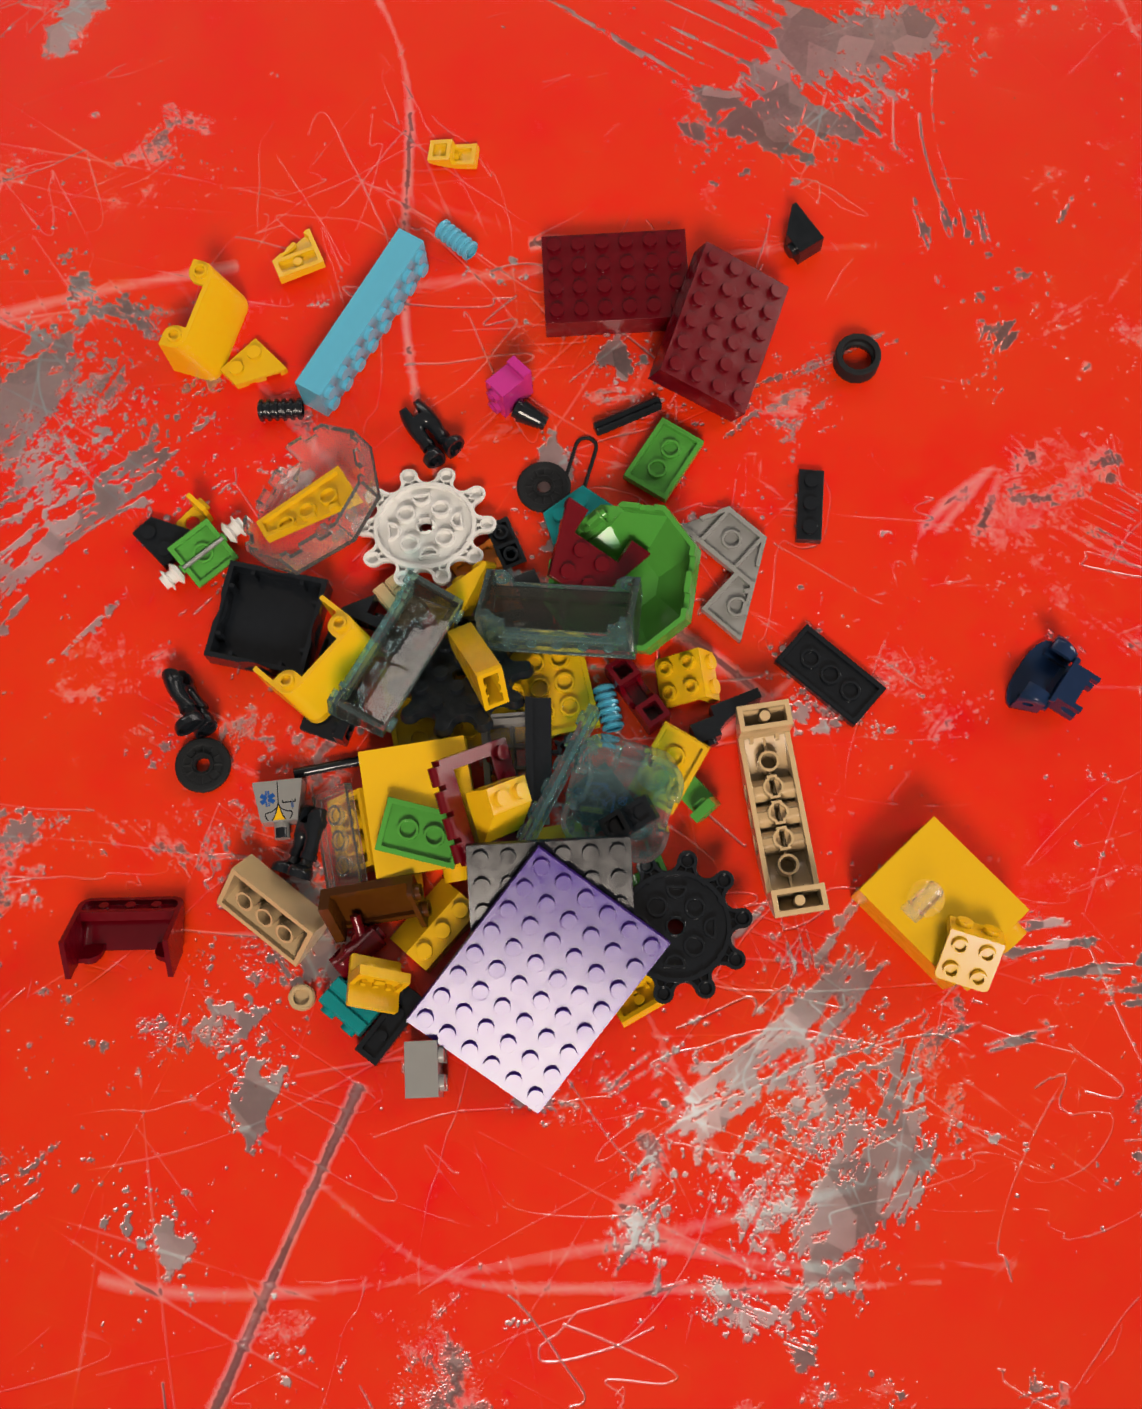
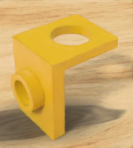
[176,493,214,530]

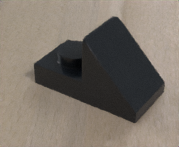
[341,595,393,637]

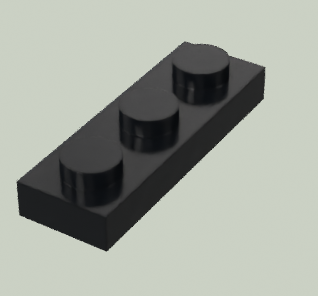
[795,469,824,544]
[355,986,422,1066]

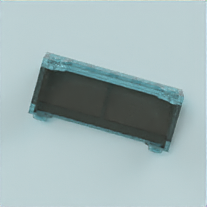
[474,569,643,660]
[327,570,465,738]

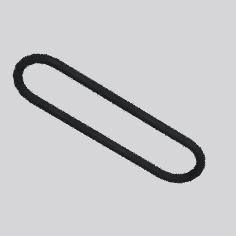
[566,436,598,487]

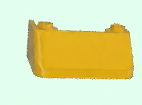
[252,595,382,724]

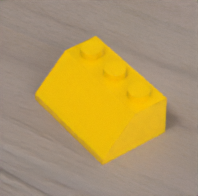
[390,878,470,973]

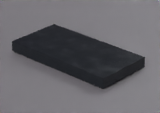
[774,624,886,728]

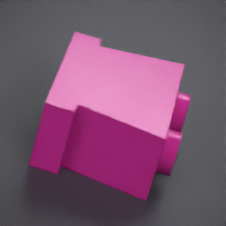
[485,355,533,418]

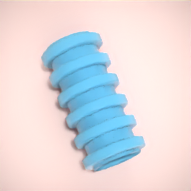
[435,219,478,260]
[593,683,625,733]

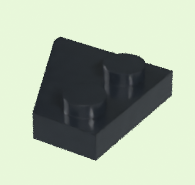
[132,517,190,570]

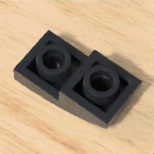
[487,517,527,571]

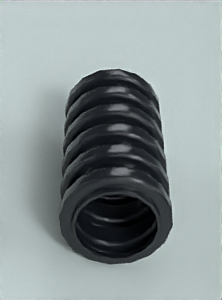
[257,398,304,422]

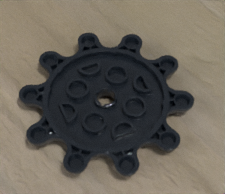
[388,627,535,739]
[633,851,753,1004]

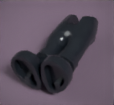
[399,398,465,468]
[162,668,218,738]
[271,805,327,882]

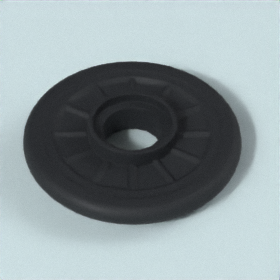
[517,462,571,513]
[175,737,231,793]

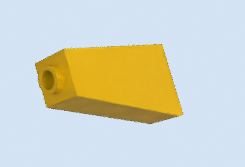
[447,622,510,711]

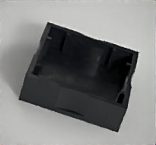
[204,560,333,677]

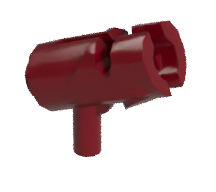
[329,913,387,980]

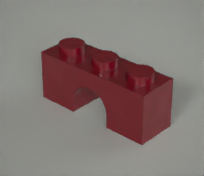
[605,652,671,735]

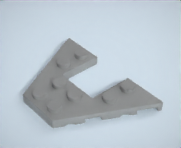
[681,506,767,643]

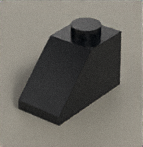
[784,203,824,264]

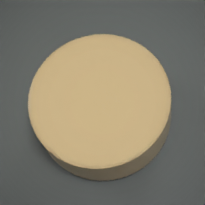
[288,984,316,1011]

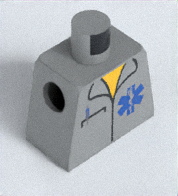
[252,778,307,840]

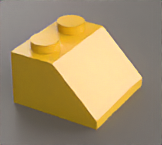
[465,775,532,843]

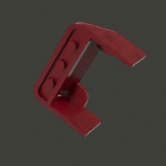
[58,896,185,979]

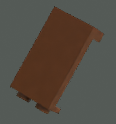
[318,874,432,943]

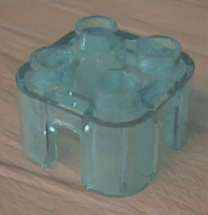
[561,733,684,864]

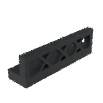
[525,697,552,803]

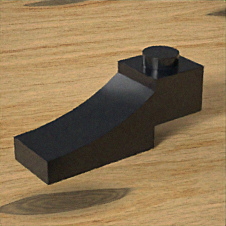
[689,688,762,748]

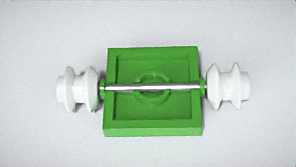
[159,516,248,591]

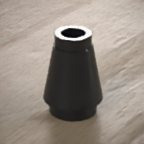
[511,399,549,430]

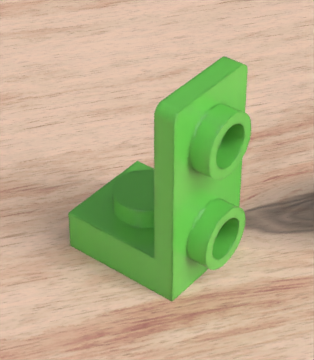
[682,776,721,823]

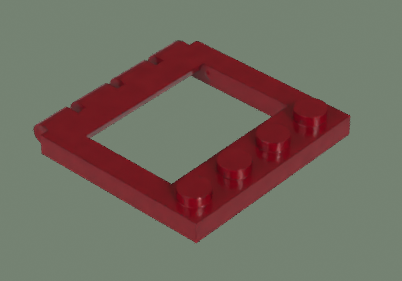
[427,737,534,866]

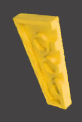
[256,465,362,543]

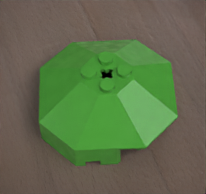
[543,501,701,655]

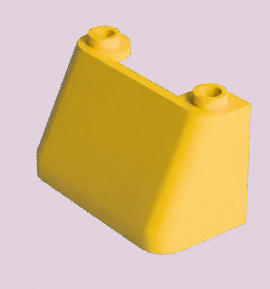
[158,259,249,381]

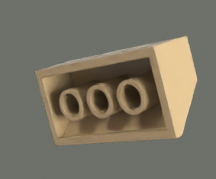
[216,854,327,967]

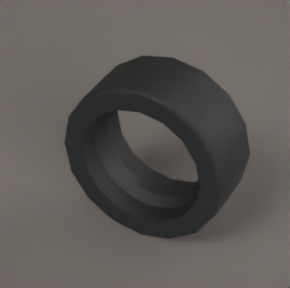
[833,334,881,383]

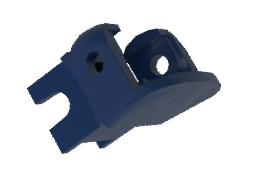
[1005,635,1101,721]

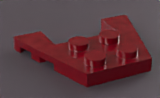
[547,497,650,604]

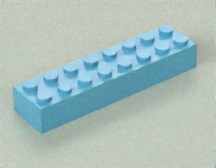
[295,228,429,417]

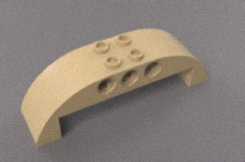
[736,699,830,918]

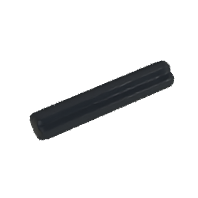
[593,396,662,436]

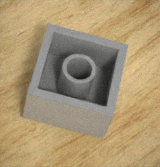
[404,1040,449,1099]

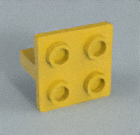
[346,953,411,1015]

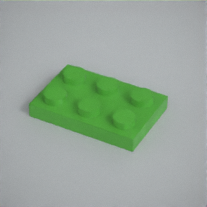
[623,417,704,503]
[375,797,456,869]

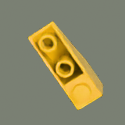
[426,560,496,630]

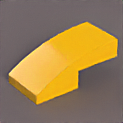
[427,139,480,169]

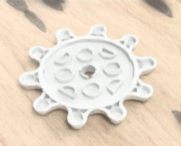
[354,468,497,587]

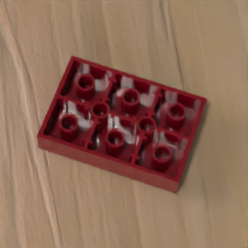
[541,229,688,337]
[648,242,789,422]

